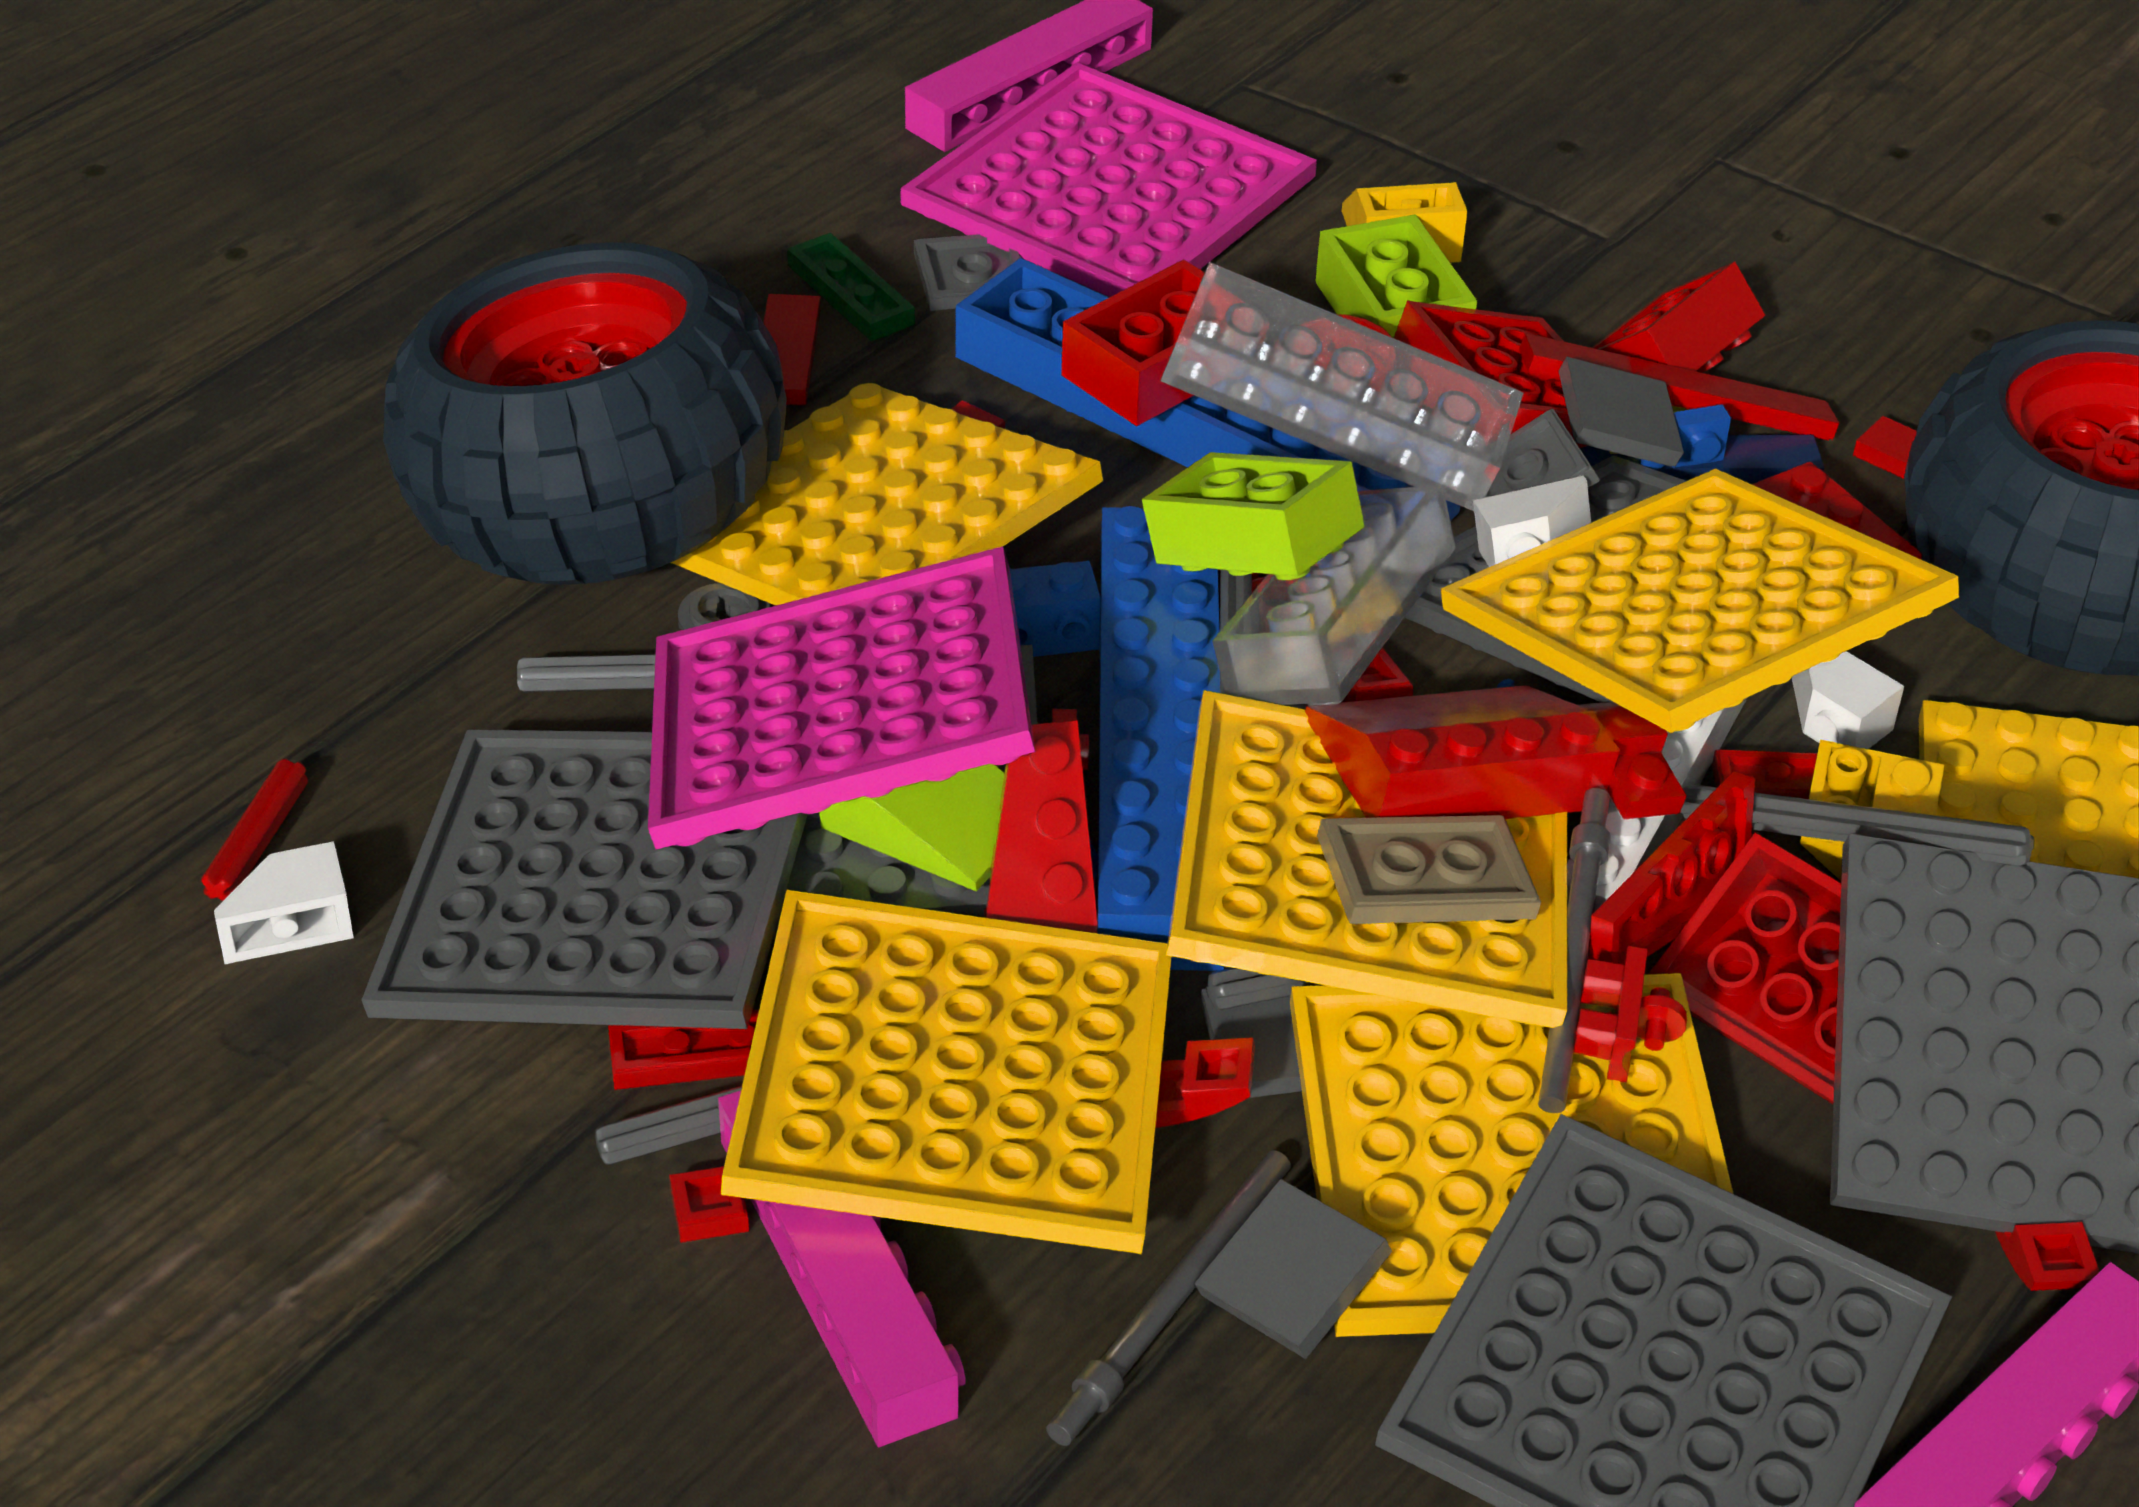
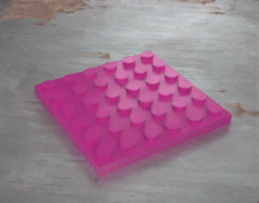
[901,62,1317,297]
[648,546,1035,850]

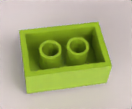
[1316,214,1477,368]
[1142,452,1365,580]

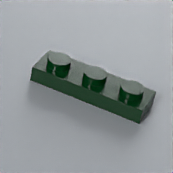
[787,232,915,341]

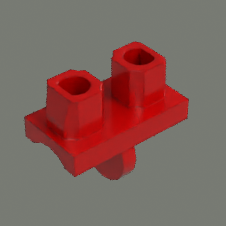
[1573,945,1687,1083]

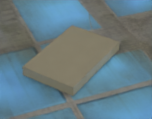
[1317,815,1541,924]

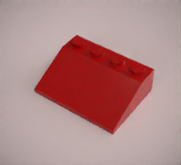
[1393,301,1587,461]
[1305,685,1620,819]
[1649,832,1841,1104]

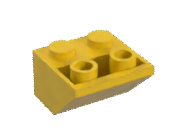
[1342,182,1467,263]
[1800,740,1945,881]

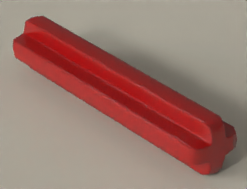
[201,759,308,901]

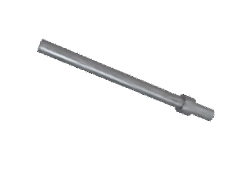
[1538,788,1611,1113]
[1046,1150,1291,1446]

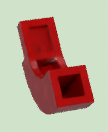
[1578,702,1687,820]

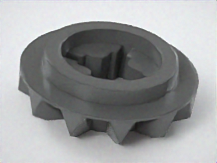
[678,583,770,630]

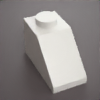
[1473,476,1591,567]
[1792,651,1904,749]
[214,841,353,964]

